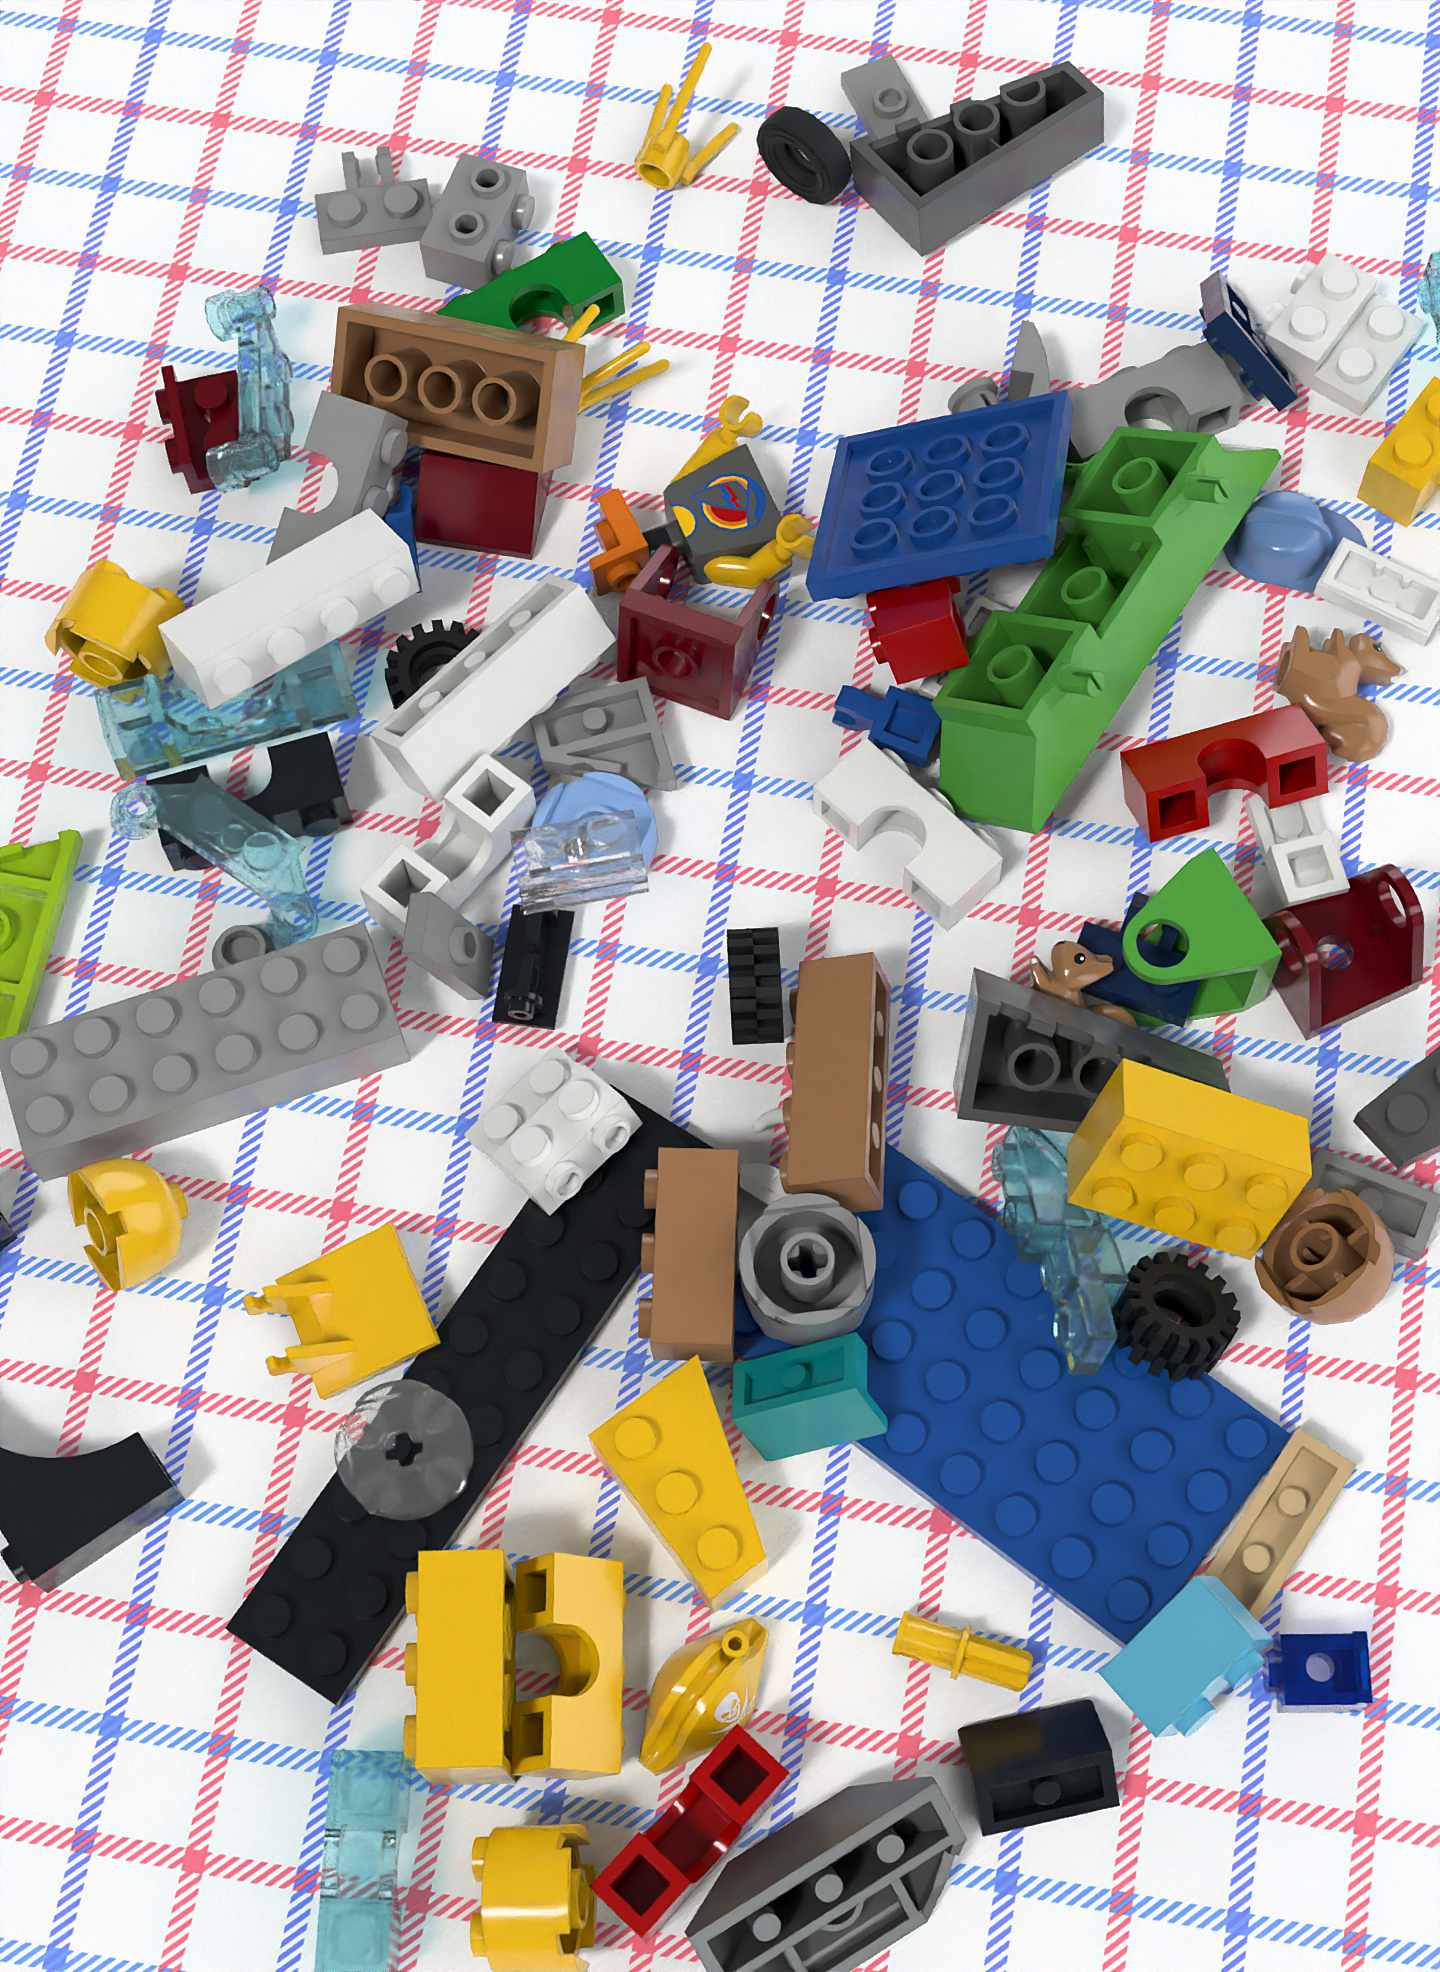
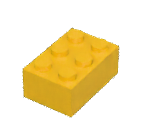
[1067,1058,1312,1260]
[403,1549,516,1786]

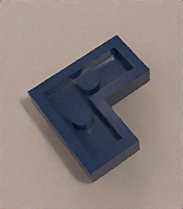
[1199,270,1298,412]

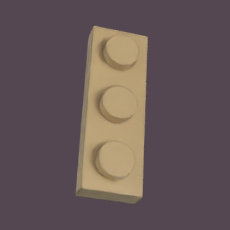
[1203,1427,1357,1622]

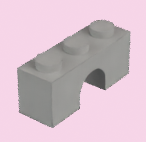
[1066,341,1244,464]
[266,390,409,565]

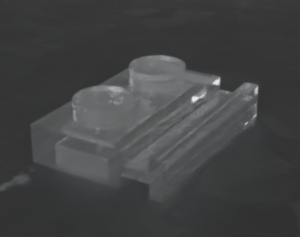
[509,809,650,915]

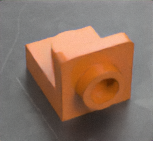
[588,488,650,596]

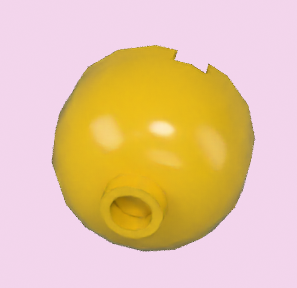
[67,1157,189,1292]

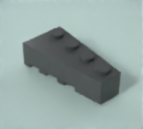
[849,60,1104,257]
[953,967,1231,1134]

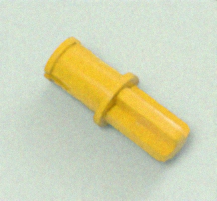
[891,1610,1033,1692]

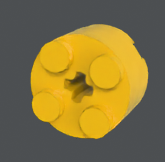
[44,559,186,701]
[469,1823,597,1972]

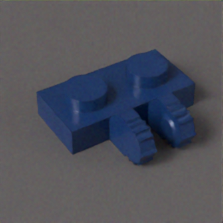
[1077,891,1201,1028]

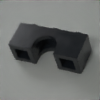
[146,731,354,872]

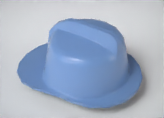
[1223,490,1367,594]

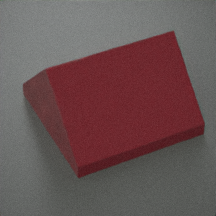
[415,448,554,560]

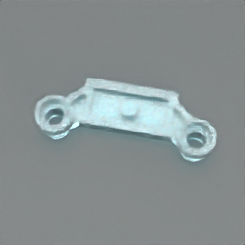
[204,285,294,494]
[109,773,319,948]

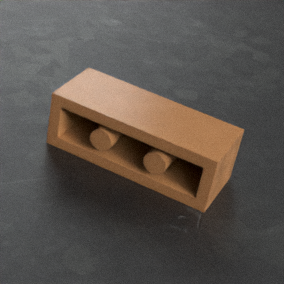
[638,1147,740,1362]

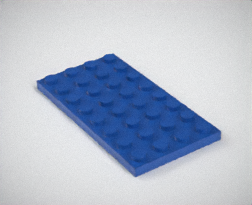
[734,1141,1291,1649]

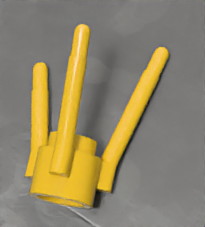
[634,42,739,190]
[562,304,669,414]

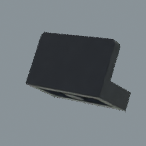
[957,1699,1120,1837]

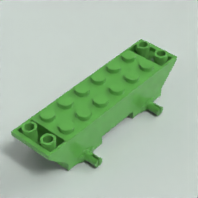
[931,426,1282,835]

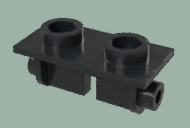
[492,893,575,1030]

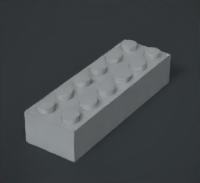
[0,921,411,1183]

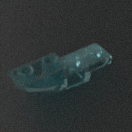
[991,1126,1129,1376]

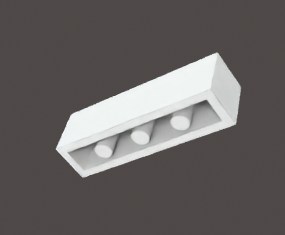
[158,508,420,710]
[369,573,616,803]

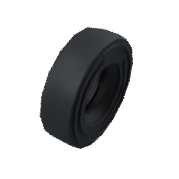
[756,106,852,205]

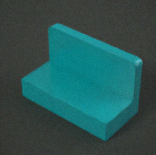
[731,1332,887,1461]

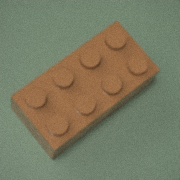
[330,301,586,474]

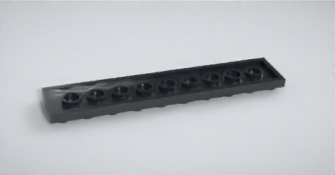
[225,1084,715,1709]

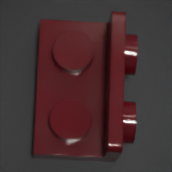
[155,364,260,495]

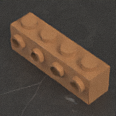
[779,952,891,1213]

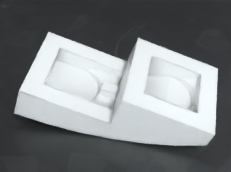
[1245,795,1350,907]

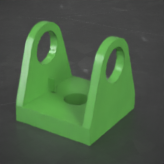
[1114,847,1282,1027]

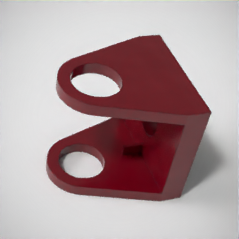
[617,543,780,721]
[1261,863,1424,1041]

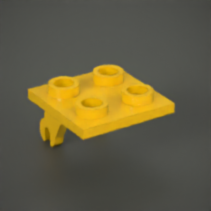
[242,1222,441,1400]

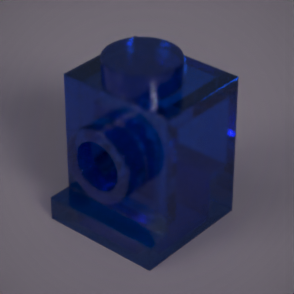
[1262,1631,1373,1713]

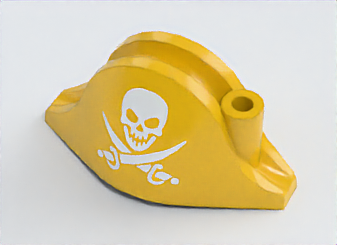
[638,1618,769,1776]

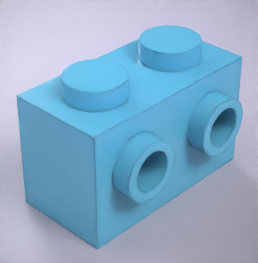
[1099,1576,1273,1738]

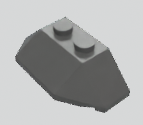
[684,1776,967,1972]

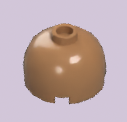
[1254,1187,1395,1325]

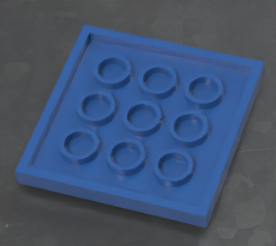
[805,389,1074,602]

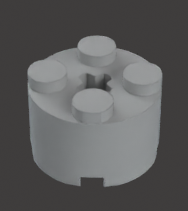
[739,1193,876,1346]

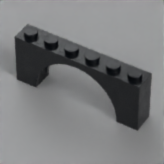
[0,1211,186,1593]

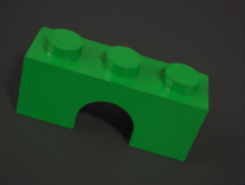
[435,231,625,338]

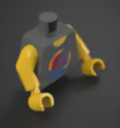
[642,395,815,590]

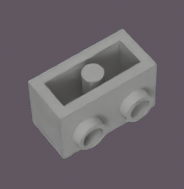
[419,152,535,291]

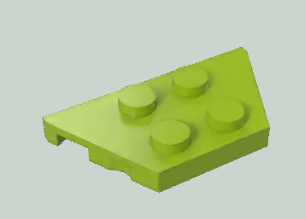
[0,829,84,1040]

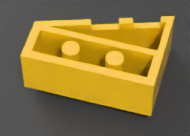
[588,1354,768,1614]

